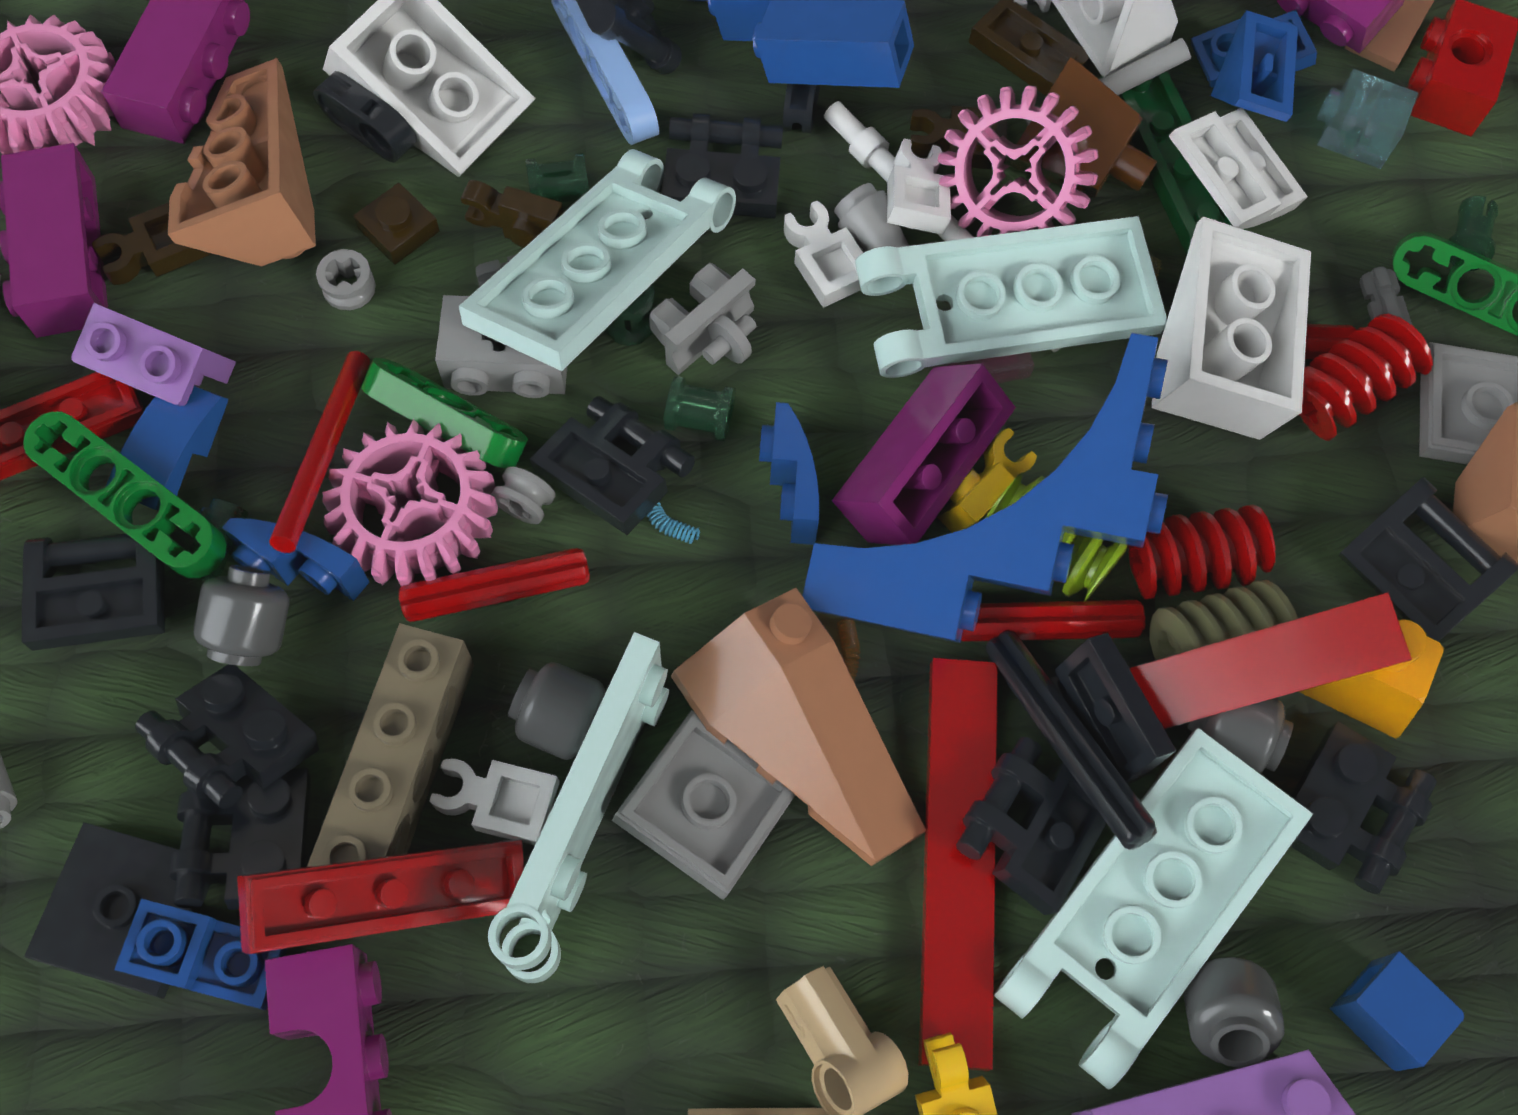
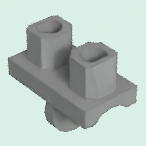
[649,263,757,375]

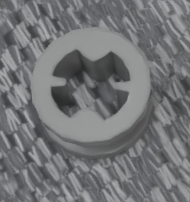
[316,249,376,310]
[491,467,555,524]

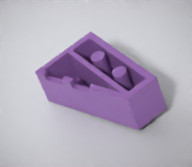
[1071,1050,1356,1115]

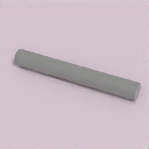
[1025,38,1191,126]

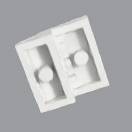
[1169,108,1308,229]

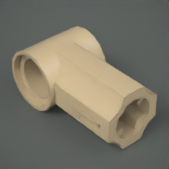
[776,966,909,1115]

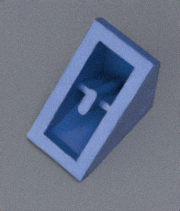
[1211,10,1298,122]

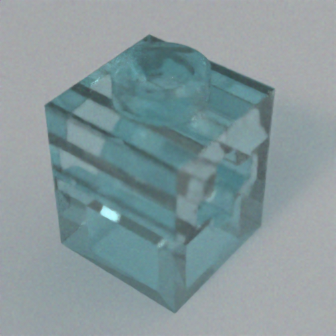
[1317,69,1418,169]

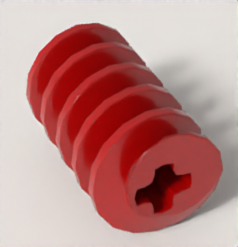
[1299,313,1433,441]
[1128,504,1276,600]

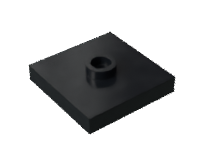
[24,822,211,999]

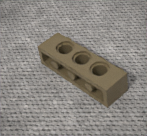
[307,623,474,867]

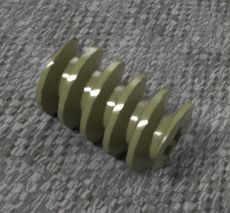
[1150,580,1298,660]

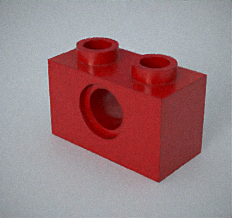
[1407,0,1518,137]

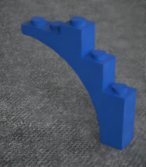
[696,0,914,88]
[803,333,1168,643]

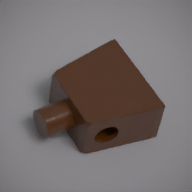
[1010,57,1158,198]

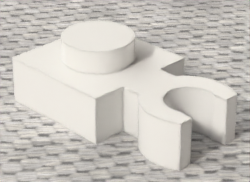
[887,138,951,235]
[784,201,863,308]
[429,759,560,846]

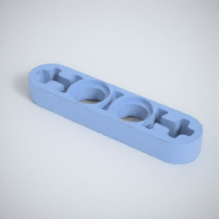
[551,0,659,145]

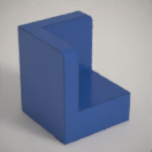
[1329,951,1464,1071]

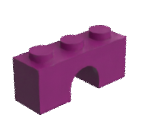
[265,944,392,1115]

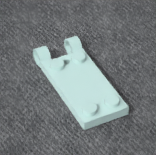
[459,149,736,371]
[855,216,1167,378]
[488,632,669,983]
[994,728,1313,1090]

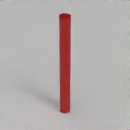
[269,351,371,553]

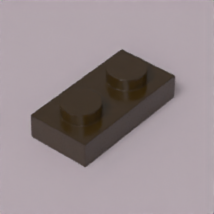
[969,0,1091,96]

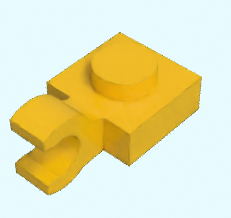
[937,428,1037,533]
[915,1032,997,1115]

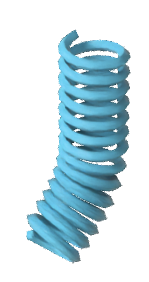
[646,502,700,544]

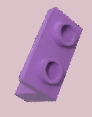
[71,303,236,406]

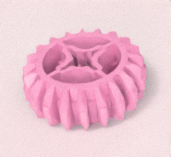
[0,15,116,155]
[938,86,1099,237]
[322,419,498,586]

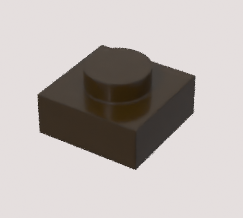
[353,182,440,265]

